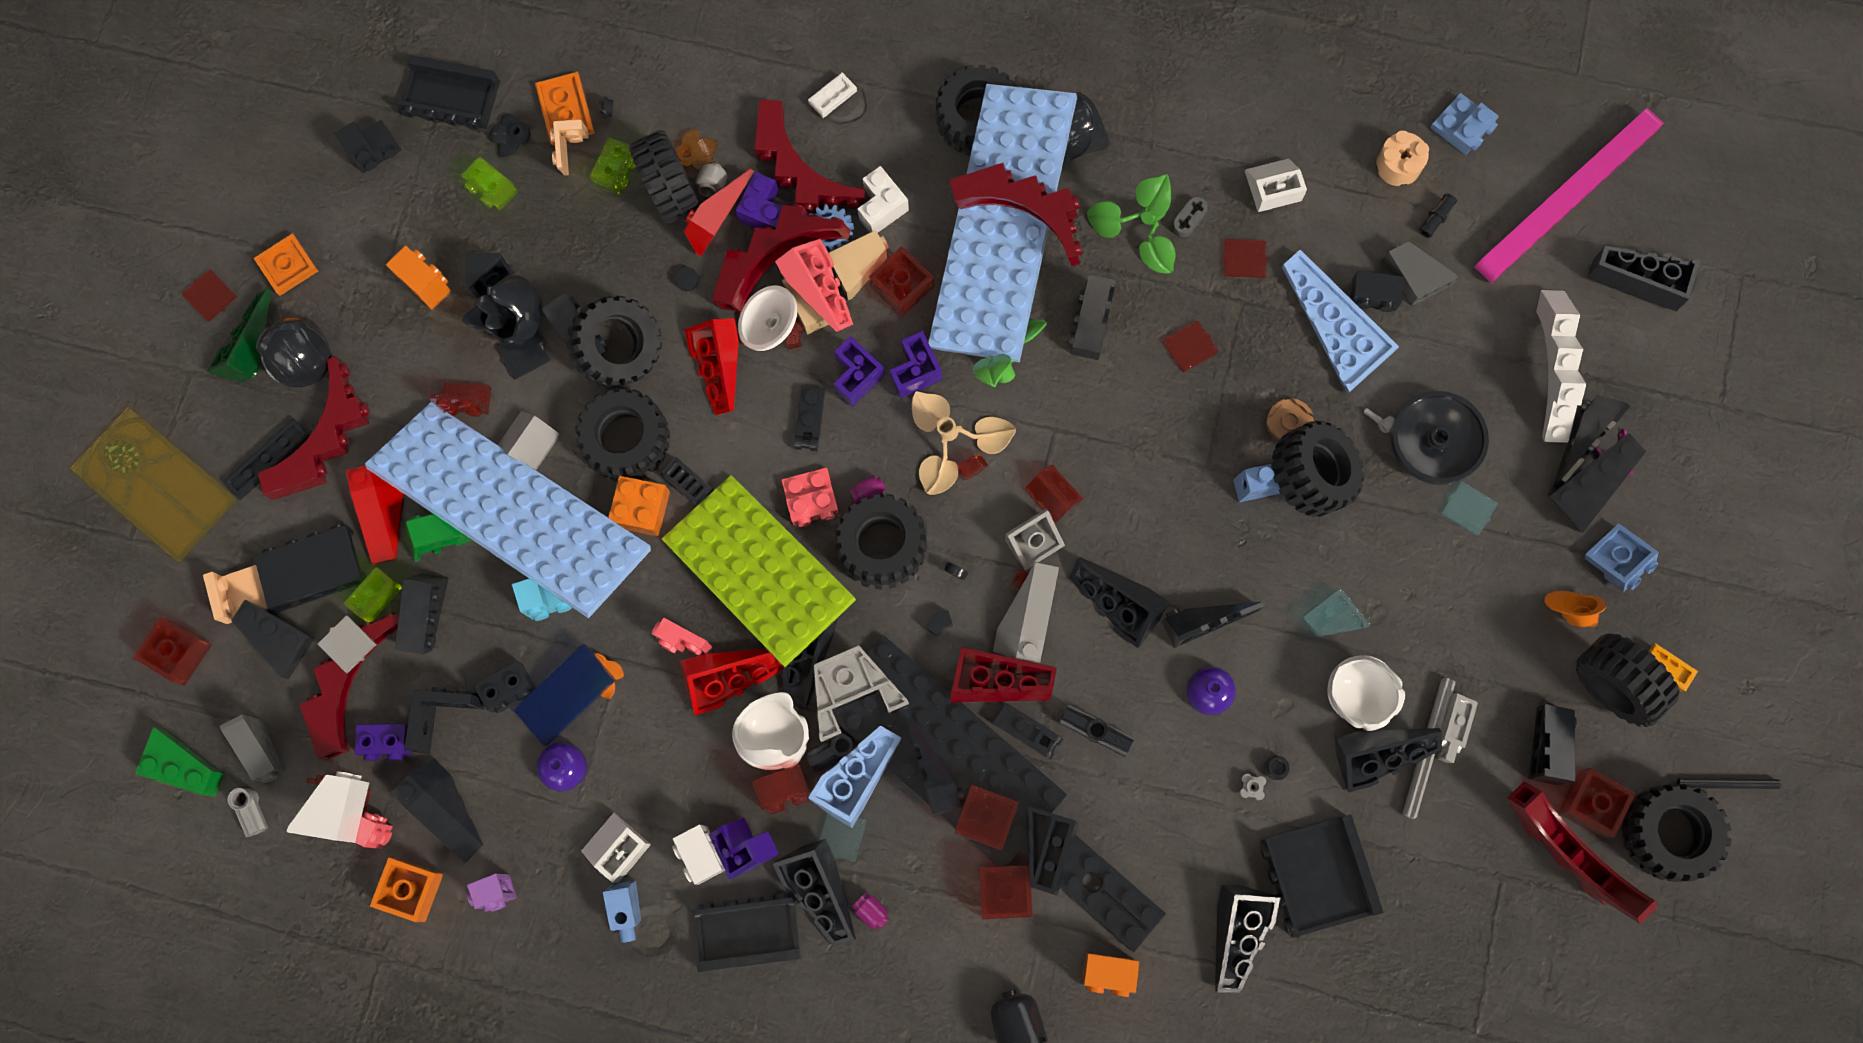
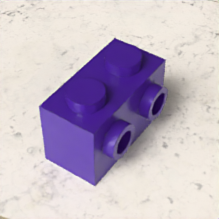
[355,724,412,761]

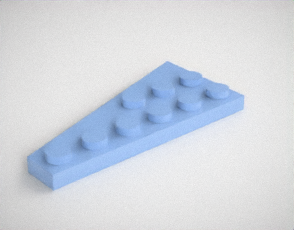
[1282,250,1399,394]

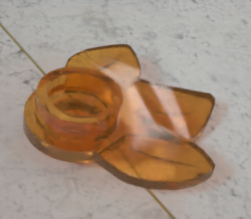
[676,129,718,170]

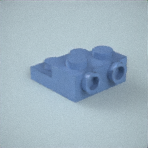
[1430,93,1499,155]
[1585,523,1659,592]

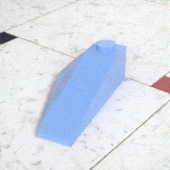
[808,726,902,828]

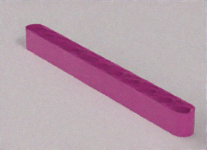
[1474,108,1664,283]

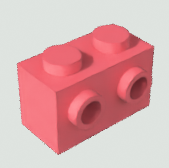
[355,812,393,849]

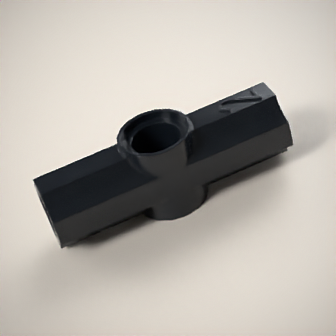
[1059,705,1135,757]

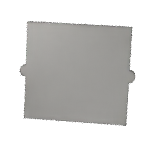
[318,615,377,673]

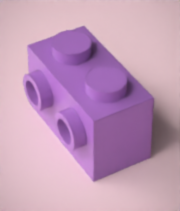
[467,874,517,912]

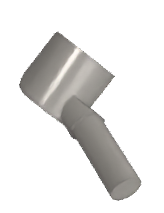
[1363,408,1394,433]

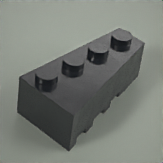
[1549,433,1646,533]

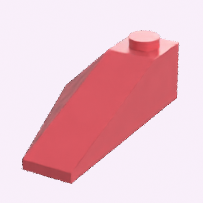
[775,239,853,332]

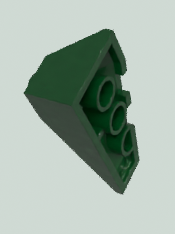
[207,288,271,382]

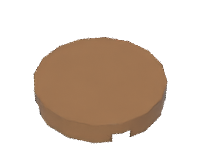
[1266,399,1314,441]

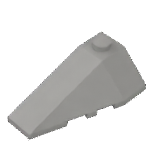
[993,562,1059,664]

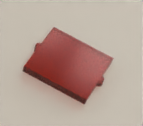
[1223,239,1268,278]
[182,269,237,322]
[1163,321,1218,373]

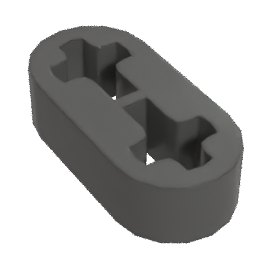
[1173,197,1208,237]

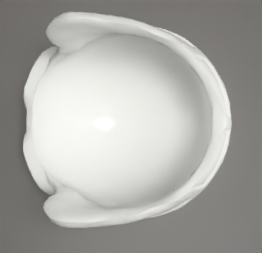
[1327,655,1405,731]
[732,692,809,770]

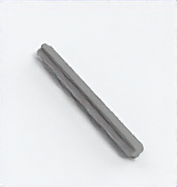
[1402,678,1455,819]

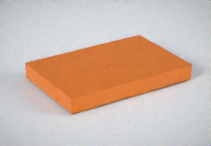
[535,71,595,145]

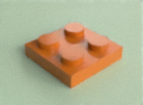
[254,233,318,296]

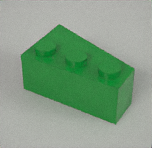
[406,514,473,562]
[135,727,224,797]

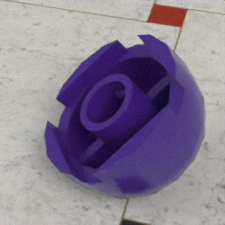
[1187,666,1236,715]
[537,742,587,792]

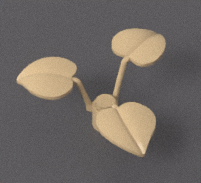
[912,391,1016,495]

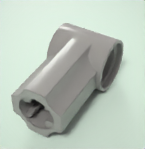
[227,788,268,837]

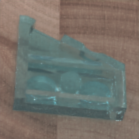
[1302,588,1370,637]

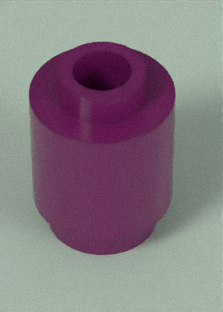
[850,475,886,504]
[852,893,889,930]

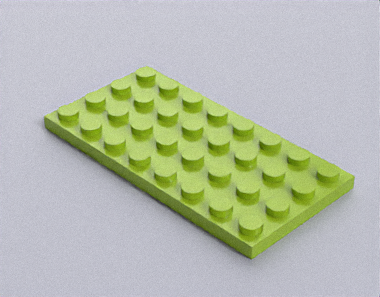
[662,475,856,667]

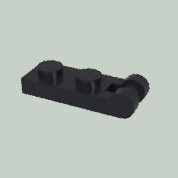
[794,386,825,452]
[993,703,1064,760]

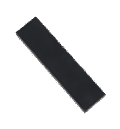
[223,418,310,500]

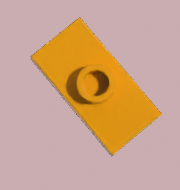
[1648,643,1698,692]

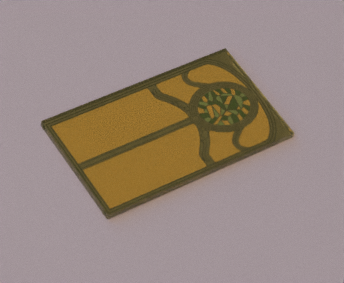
[69,406,238,563]

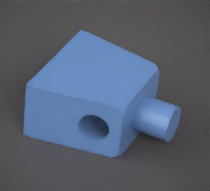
[1233,464,1280,502]
[603,880,641,943]

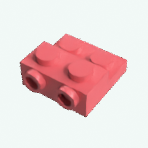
[782,468,839,527]
[652,618,713,656]

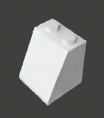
[287,771,369,843]

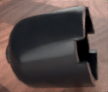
[991,990,1048,1043]

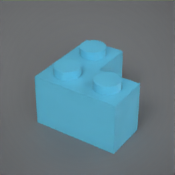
[512,579,572,621]

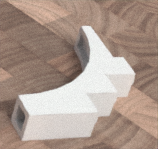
[1536,290,1586,442]

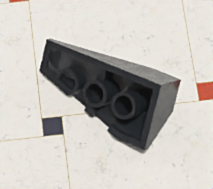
[1070,557,1169,648]
[1162,602,1265,648]
[1215,884,1280,993]

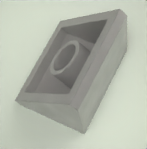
[498,410,560,470]
[1005,509,1065,571]

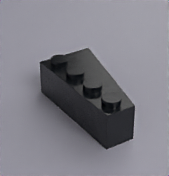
[1588,246,1701,312]

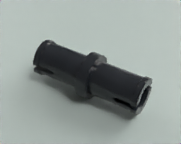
[1419,193,1457,238]

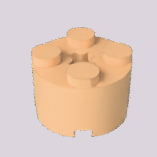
[1376,131,1429,186]

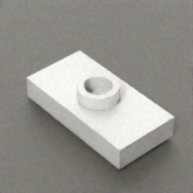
[808,73,857,118]

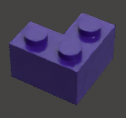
[736,172,782,229]
[890,331,942,399]
[834,336,885,407]
[709,818,779,880]

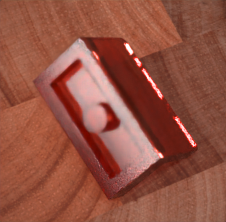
[1026,465,1084,522]

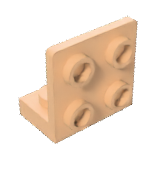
[550,120,589,176]
[203,565,269,624]

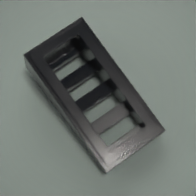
[661,457,713,506]

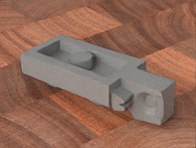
[1437,693,1478,763]

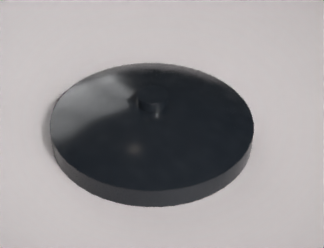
[1391,391,1489,485]

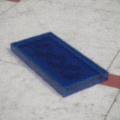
[514,644,616,746]

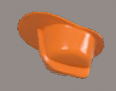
[1544,591,1606,627]

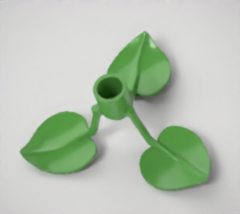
[1087,174,1175,273]
[973,319,1047,387]

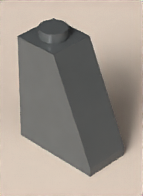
[1384,241,1458,306]
[219,715,284,784]

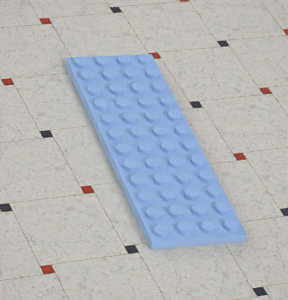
[929,84,1077,362]
[365,402,651,618]

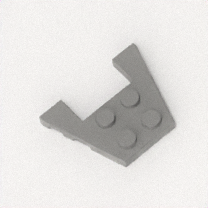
[814,646,909,742]

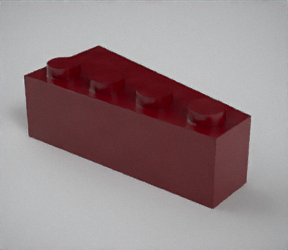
[950,647,1057,703]

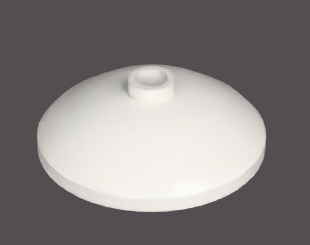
[738,285,797,351]

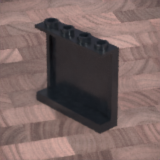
[1260,814,1384,938]

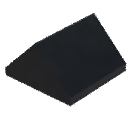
[465,253,514,299]

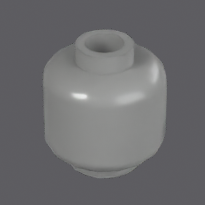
[695,163,728,198]

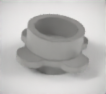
[1240,774,1266,800]

